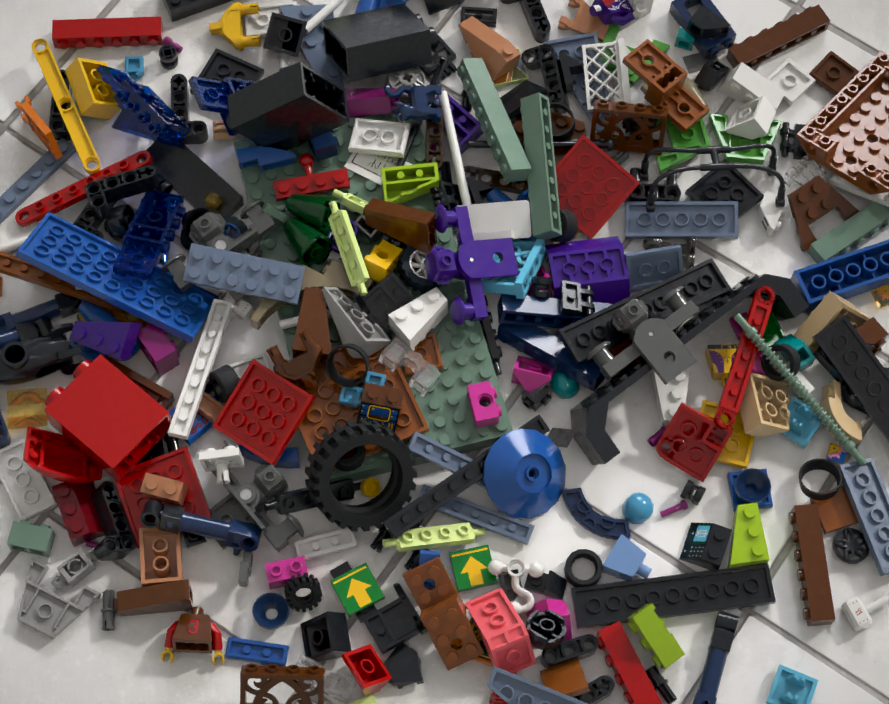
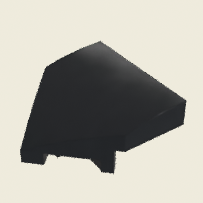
[383,643,424,689]

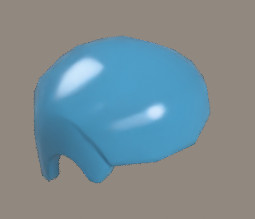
[622,492,654,524]

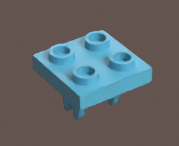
[780,396,822,449]
[766,664,819,704]

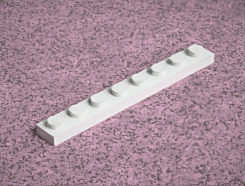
[168,299,233,440]

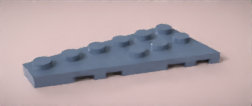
[543,32,614,133]

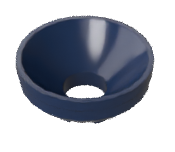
[735,468,771,503]
[252,593,290,630]

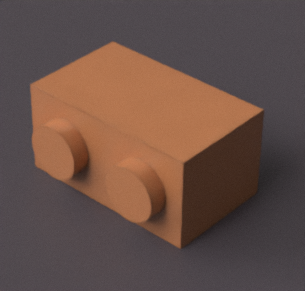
[140,473,188,506]

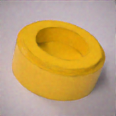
[360,478,381,497]

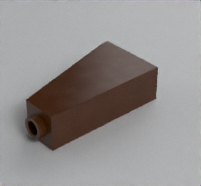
[363,198,437,254]
[292,287,332,362]
[114,579,193,617]

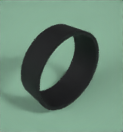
[550,102,575,141]
[326,343,370,387]
[799,459,842,501]

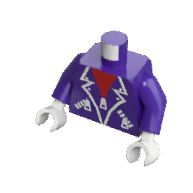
[589,0,646,26]

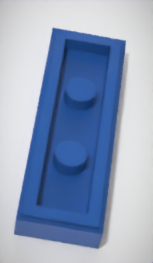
[225,637,289,666]

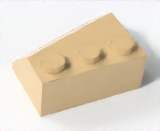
[794,291,871,352]
[739,372,791,437]

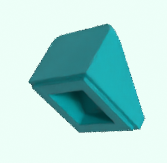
[674,27,695,51]

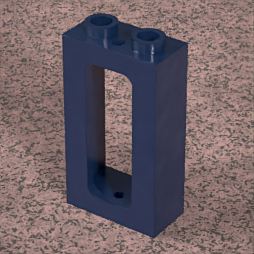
[669,0,737,59]

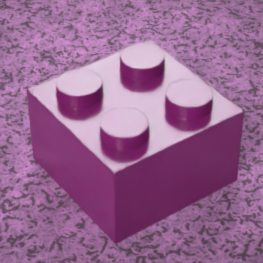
[137,323,180,377]

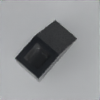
[687,5,731,39]

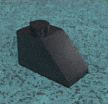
[694,59,730,92]

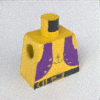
[705,344,738,388]

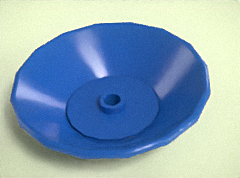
[483,429,566,519]

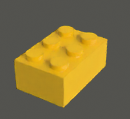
[65,57,123,120]

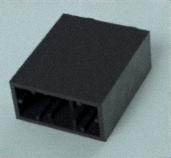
[322,3,438,82]
[226,62,350,151]

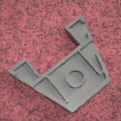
[17,558,101,639]

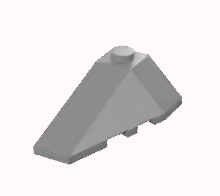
[322,287,391,358]

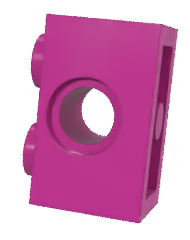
[467,381,502,428]
[265,556,309,590]

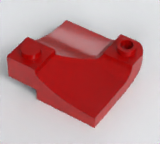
[656,402,734,482]

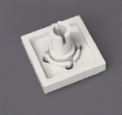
[199,446,244,485]

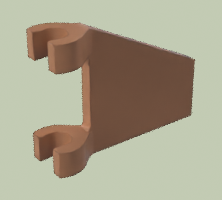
[558,0,609,41]

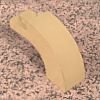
[819,381,862,444]

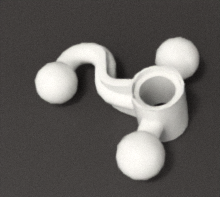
[488,559,544,615]

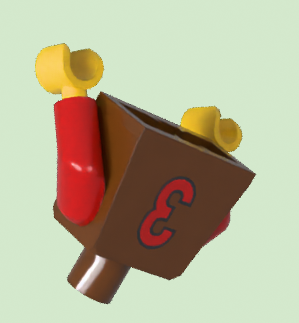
[161,607,224,665]

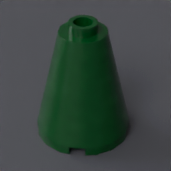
[285,194,340,233]
[284,218,333,268]

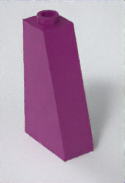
[344,88,400,117]

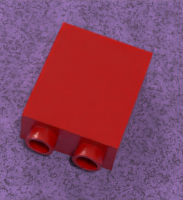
[44,354,172,482]

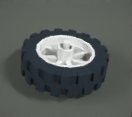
[398,245,442,293]

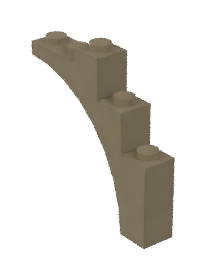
[250,260,373,330]

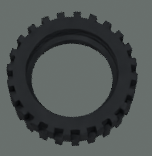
[305,419,417,532]

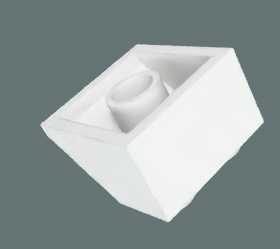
[726,95,776,140]

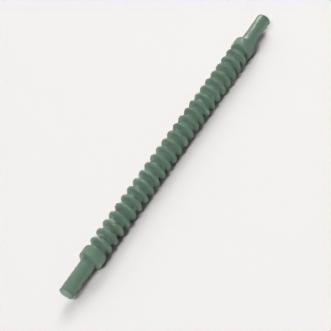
[733,313,867,466]

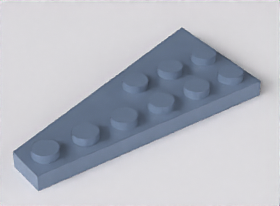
[278,4,344,88]
[487,666,588,704]

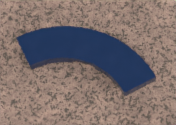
[562,488,631,540]

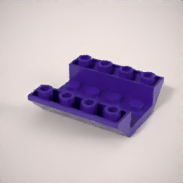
[545,236,630,305]

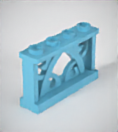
[481,239,546,299]

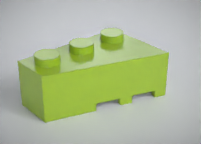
[381,162,439,205]
[727,503,769,568]
[627,603,685,669]

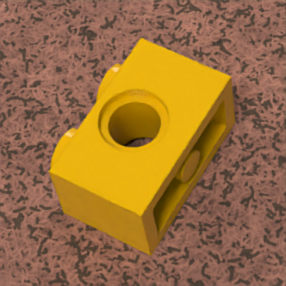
[364,240,403,282]

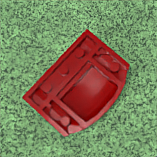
[23,426,103,483]

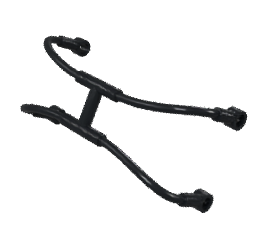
[641,143,786,213]

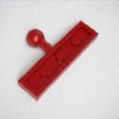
[273,153,350,201]

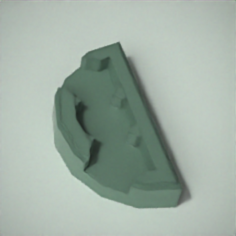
[262,202,291,223]

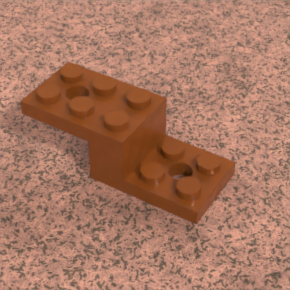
[622,39,710,133]
[402,556,485,671]

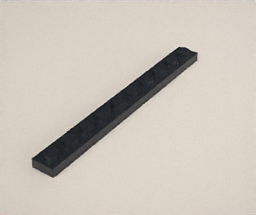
[382,414,550,539]

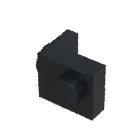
[521,384,552,412]

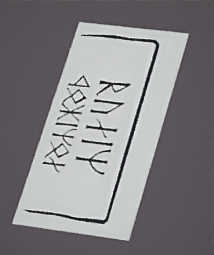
[344,153,413,186]

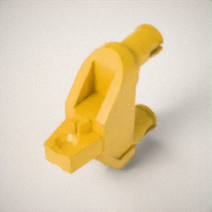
[209,2,261,51]

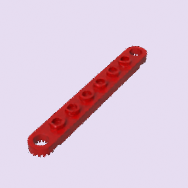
[15,150,153,227]
[714,286,775,430]

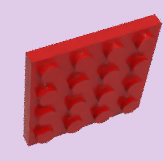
[556,134,640,239]
[212,359,316,466]
[114,446,212,549]

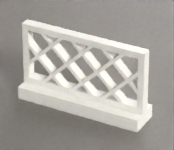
[582,38,631,112]

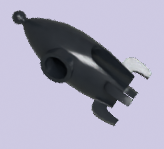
[0,323,82,385]

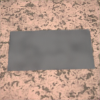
[682,53,719,73]
[548,428,577,448]

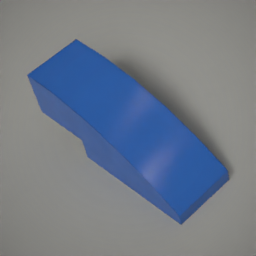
[235,147,296,172]
[239,445,300,469]

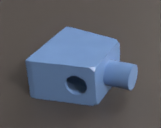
[602,534,652,581]

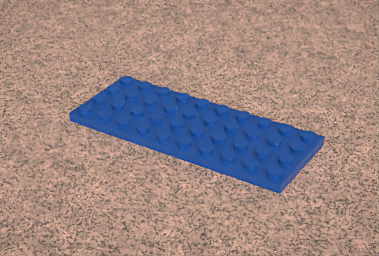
[15,212,219,343]

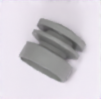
[384,67,426,103]

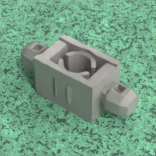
[51,547,98,590]

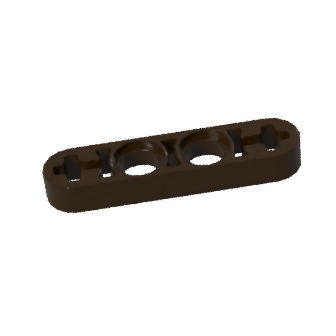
[425,106,443,172]
[464,166,528,194]

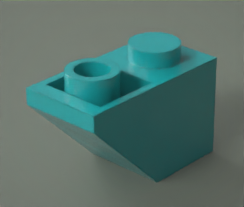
[774,334,815,372]

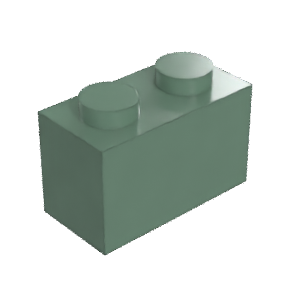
[7,520,55,557]

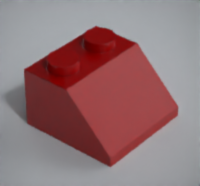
[341,644,392,696]

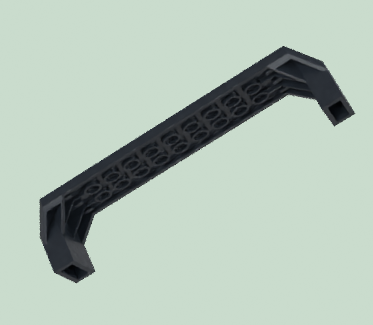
[570,274,809,465]

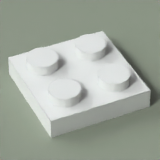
[766,58,816,105]

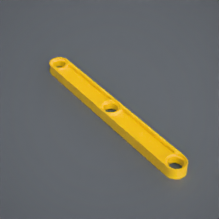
[32,38,101,175]

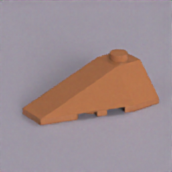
[458,16,521,81]

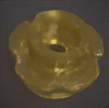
[204,192,222,209]

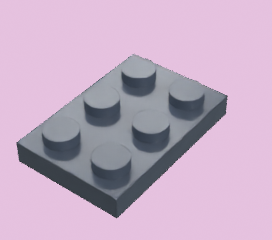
[625,244,683,291]

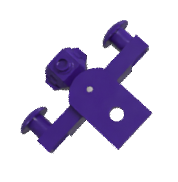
[424,204,519,326]

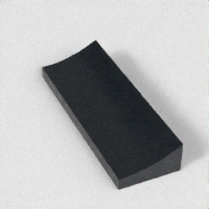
[141,128,244,217]

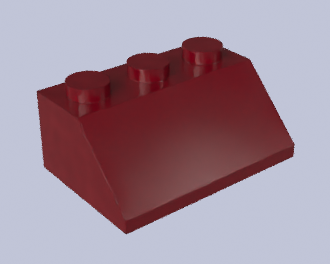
[52,482,105,547]

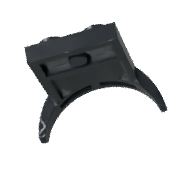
[354,271,416,339]
[363,583,427,655]

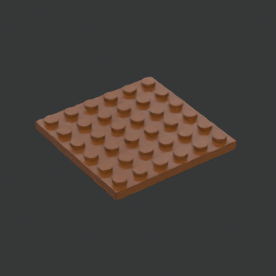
[283,345,429,471]

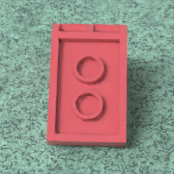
[465,588,536,673]

